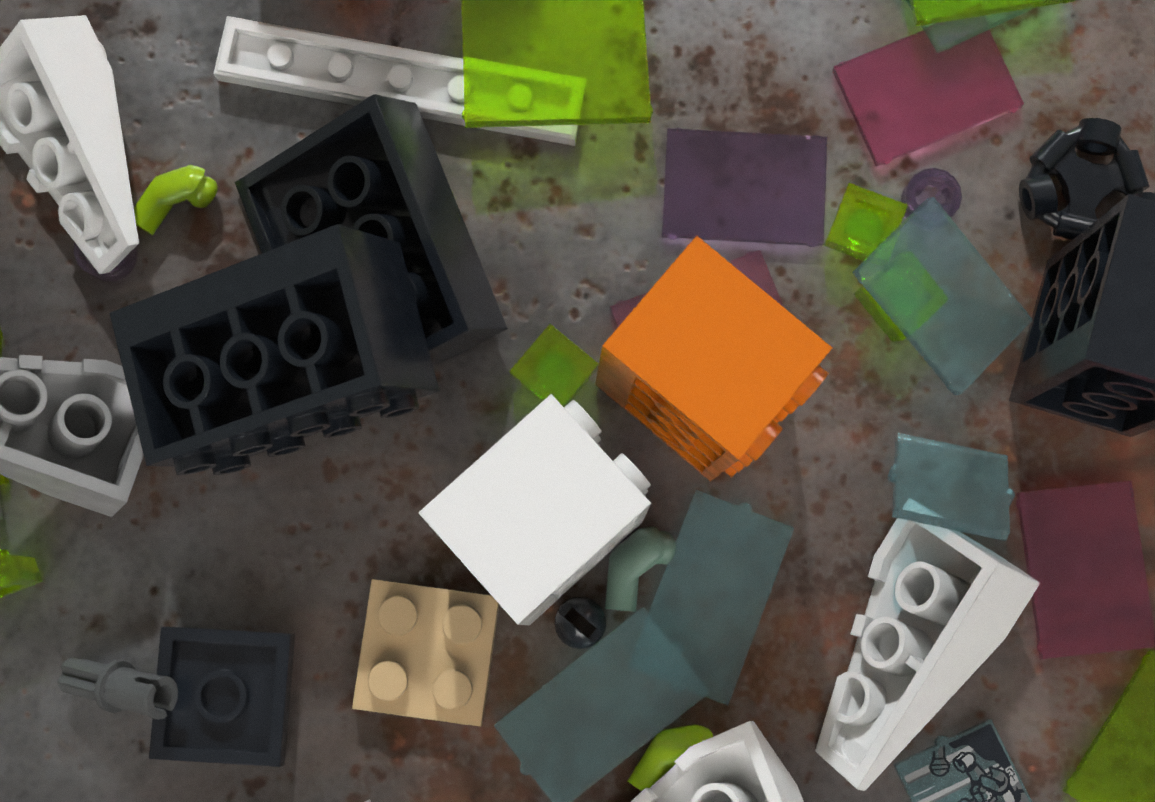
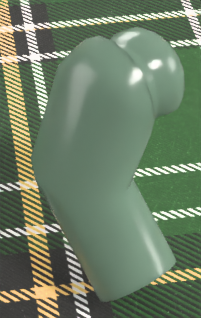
[605,526,676,612]

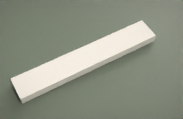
[213,16,587,146]

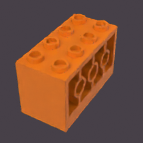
[595,235,832,482]

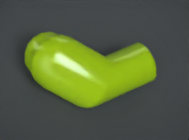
[134,164,218,236]
[627,724,714,791]

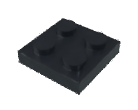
[149,626,295,767]

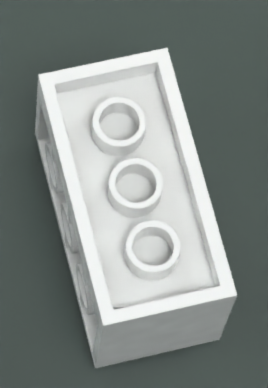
[418,394,651,625]

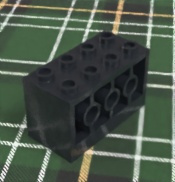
[1009,192,1155,437]
[109,224,440,475]

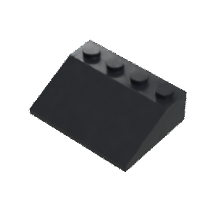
[235,94,508,365]

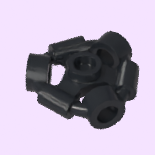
[1019,118,1150,240]

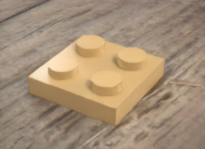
[352,579,499,727]

